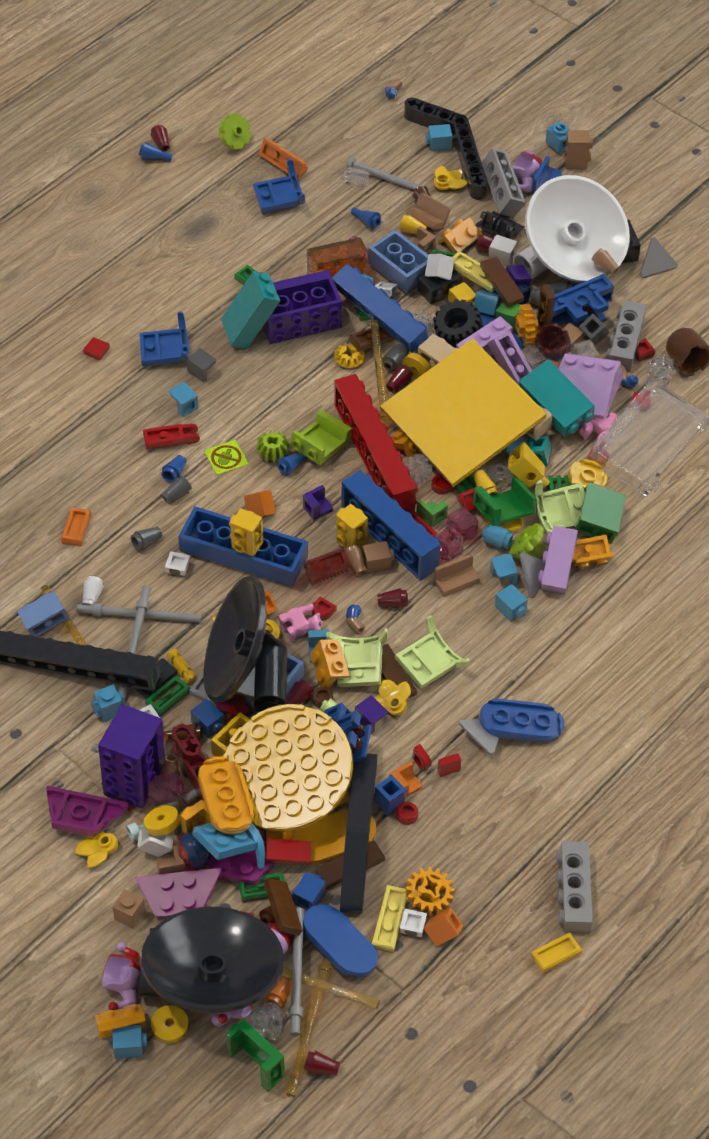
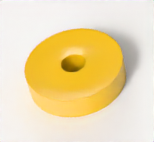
[402,353,431,380]
[144,805,180,836]
[151,1005,189,1044]

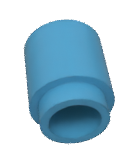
[482,524,514,549]

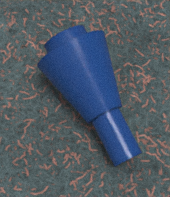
[139,142,173,161]
[351,207,381,230]
[277,453,308,476]

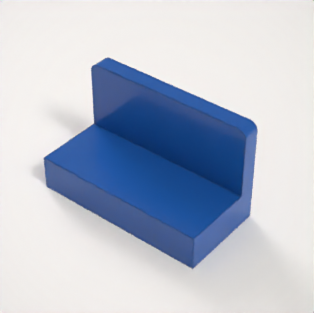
[532,156,562,194]

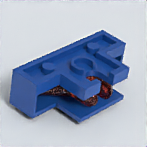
[551,274,614,331]
[324,702,372,763]

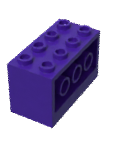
[263,270,342,344]
[98,704,165,809]

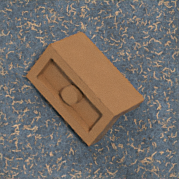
[406,193,451,230]
[434,554,480,597]

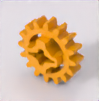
[515,304,538,346]
[405,866,455,916]

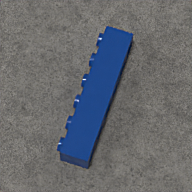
[332,264,428,353]

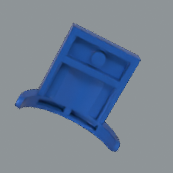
[253,159,305,214]
[139,311,189,366]

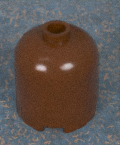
[666,328,709,376]

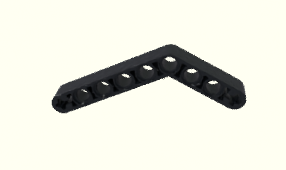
[404,98,487,200]
[340,753,378,914]

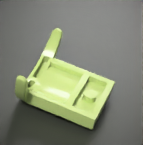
[534,480,585,535]
[395,615,469,689]
[326,628,388,687]

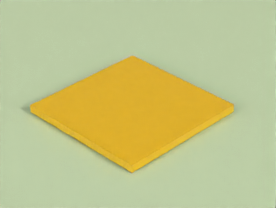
[380,338,547,487]

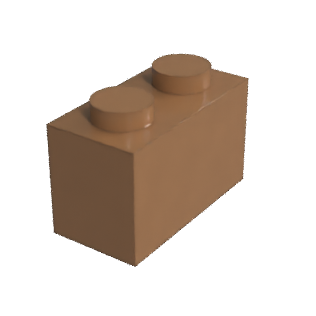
[564,130,593,169]

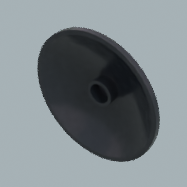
[203,576,287,712]
[138,906,284,1013]

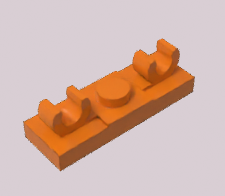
[258,138,308,180]

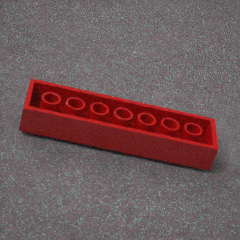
[334,374,418,512]

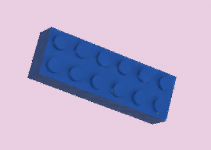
[341,470,440,581]
[178,506,308,587]

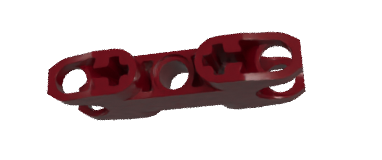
[172,723,206,801]

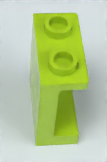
[290,409,352,465]

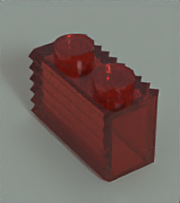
[304,547,350,585]

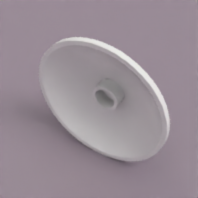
[513,175,630,282]

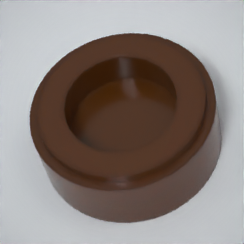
[312,687,333,708]

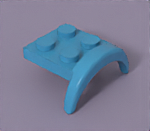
[192,823,265,869]

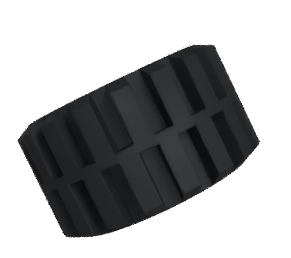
[433,299,484,348]

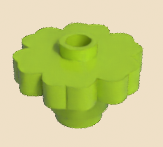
[218,113,251,150]
[509,523,547,559]

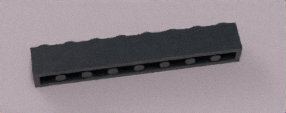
[0,631,162,691]

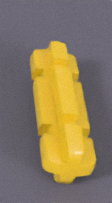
[167,648,197,684]

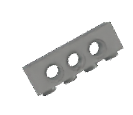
[481,148,526,217]
[606,300,646,372]
[556,841,593,933]

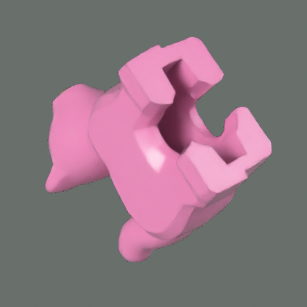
[578,412,617,444]
[278,603,322,642]

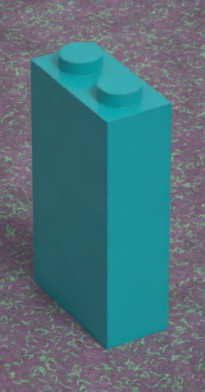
[221,271,280,349]
[519,359,595,438]

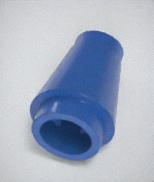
[161,455,187,482]

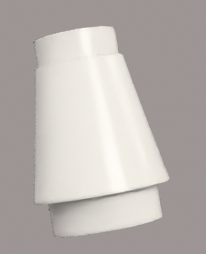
[82,576,104,605]

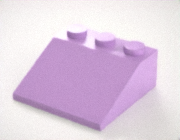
[559,353,623,419]

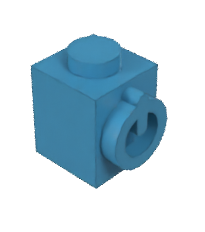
[545,122,570,154]
[91,685,125,722]

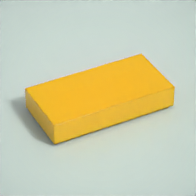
[531,932,582,974]

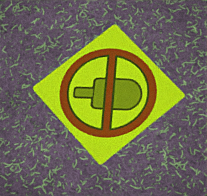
[204,440,249,475]

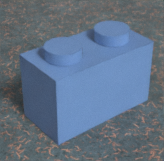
[17,590,70,637]

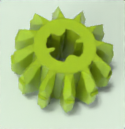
[256,430,290,463]

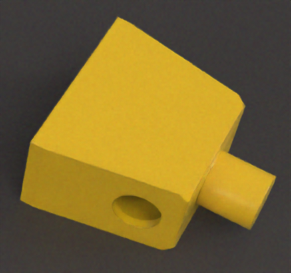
[508,441,550,488]

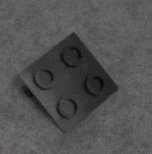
[475,211,524,239]

